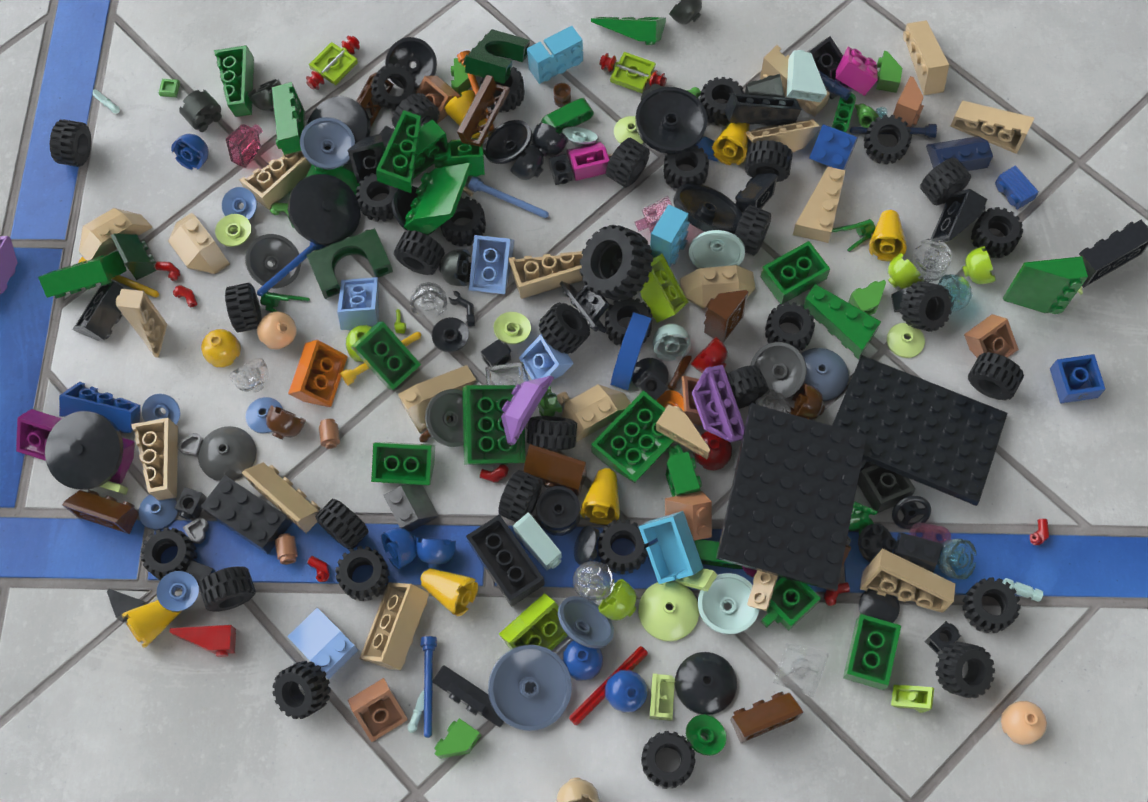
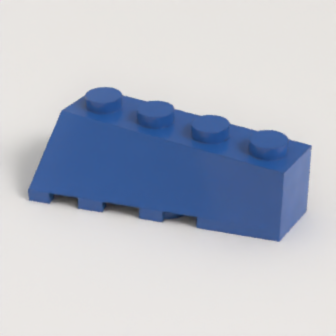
[59,382,141,433]

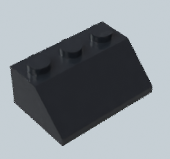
[72,281,125,341]

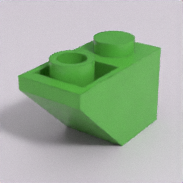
[876,51,903,93]
[451,58,476,96]
[848,280,886,315]
[434,718,482,759]

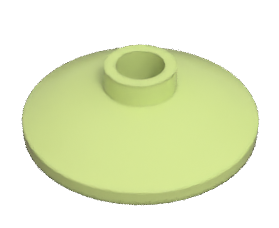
[614,116,644,144]
[215,214,252,247]
[493,312,531,344]
[887,323,925,358]

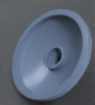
[300,117,355,169]
[801,348,849,402]
[558,596,614,648]

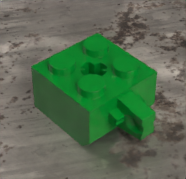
[434,138,485,177]
[665,445,702,497]
[761,577,821,631]

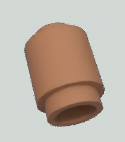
[319,419,340,449]
[275,533,298,565]

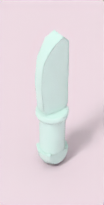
[92,89,120,114]
[408,690,424,733]

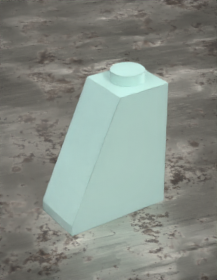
[786,50,827,102]
[513,512,562,571]

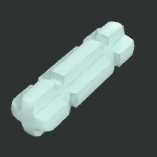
[1002,578,1043,602]

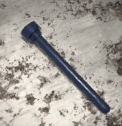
[849,124,937,138]

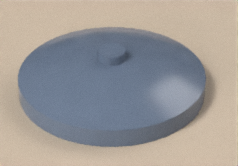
[488,645,572,731]

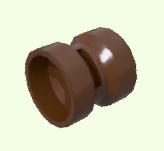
[553,83,571,107]

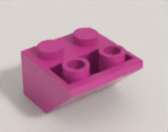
[836,46,878,96]
[566,142,609,181]

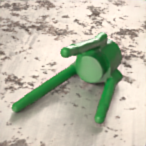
[832,219,875,252]
[260,292,310,312]

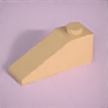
[656,404,710,459]

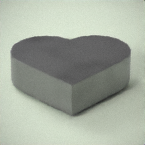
[177,433,203,457]
[183,517,209,544]

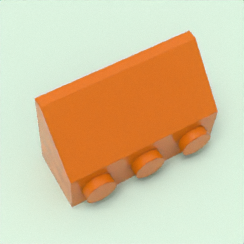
[288,340,348,407]

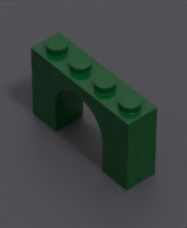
[464,29,530,84]
[307,228,393,299]

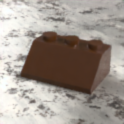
[704,290,749,343]
[523,444,587,496]
[62,490,139,534]
[730,691,803,743]

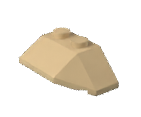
[746,119,820,153]
[79,208,152,261]
[168,213,230,274]
[680,265,755,308]
[562,384,631,442]

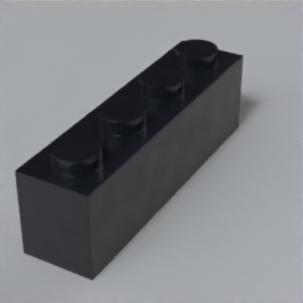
[725,93,802,126]

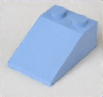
[469,235,514,294]
[337,277,379,330]
[287,608,358,679]

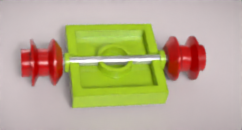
[306,35,360,90]
[599,52,667,93]

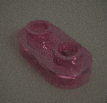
[909,523,951,547]

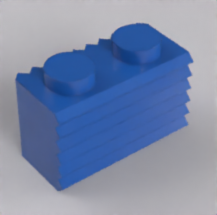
[995,165,1039,209]

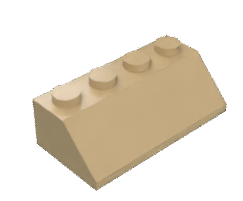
[242,462,321,533]
[359,583,429,671]

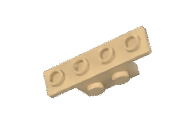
[747,571,778,611]

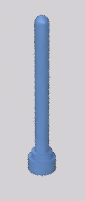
[468,176,549,218]

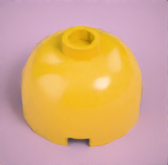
[201,329,241,367]

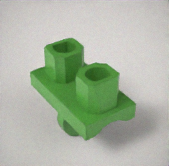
[538,386,562,416]

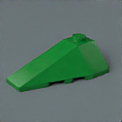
[591,17,666,45]

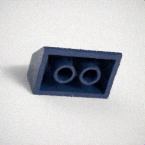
[926,136,993,171]

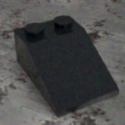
[807,36,849,100]
[929,189,988,244]

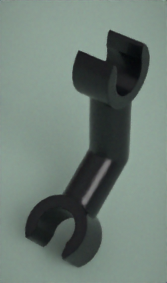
[448,291,475,327]

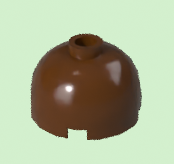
[789,383,825,420]
[266,405,306,440]

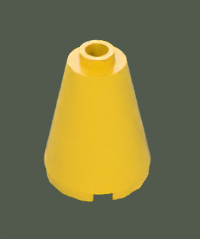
[445,90,488,138]
[712,122,750,165]
[869,210,907,261]
[580,468,620,525]
[420,568,478,616]
[121,600,182,648]

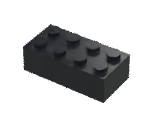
[1079,219,1148,288]
[200,475,292,555]
[466,514,545,607]

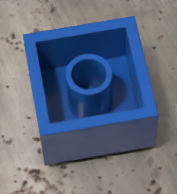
[809,124,858,170]
[1050,354,1106,404]

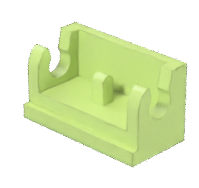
[649,673,675,721]

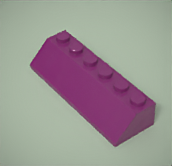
[16,409,135,484]

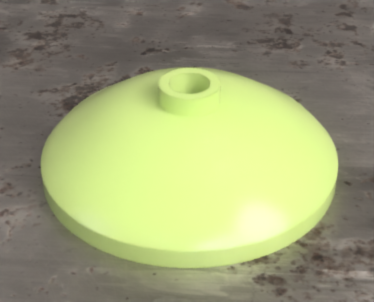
[638,581,699,641]

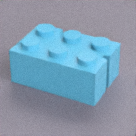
[527,26,583,84]
[650,204,690,267]
[639,511,704,584]

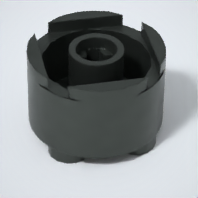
[179,90,222,132]

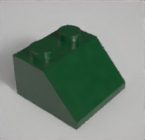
[111,234,157,280]

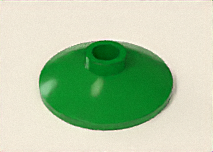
[685,715,726,756]

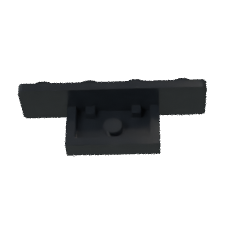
[560,281,610,333]
[433,665,504,728]

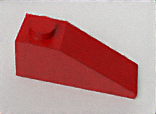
[169,625,236,657]

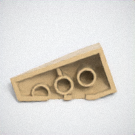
[398,365,476,433]

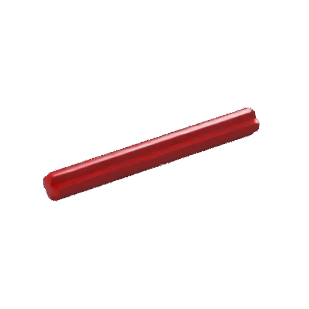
[569,646,648,725]

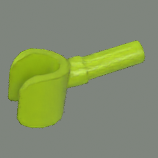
[394,309,406,334]

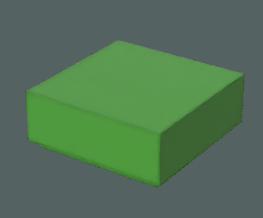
[158,79,180,98]

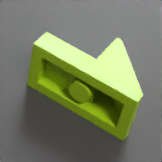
[891,685,934,713]

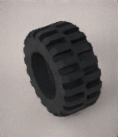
[580,225,653,301]

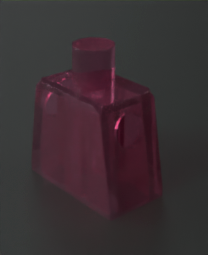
[226,124,263,168]
[634,196,672,233]

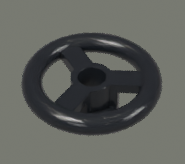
[892,496,931,529]

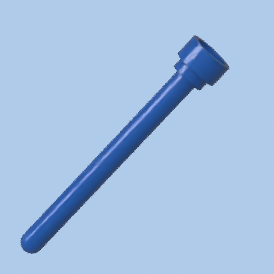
[257,242,326,296]
[420,636,437,738]

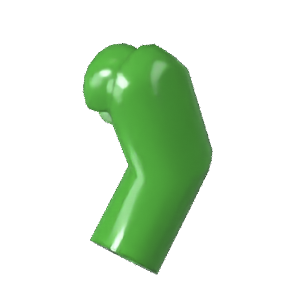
[270,202,289,216]

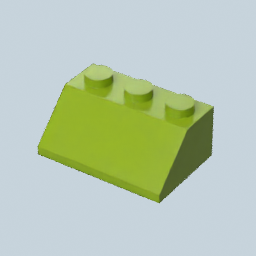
[640,254,689,323]
[499,593,568,651]

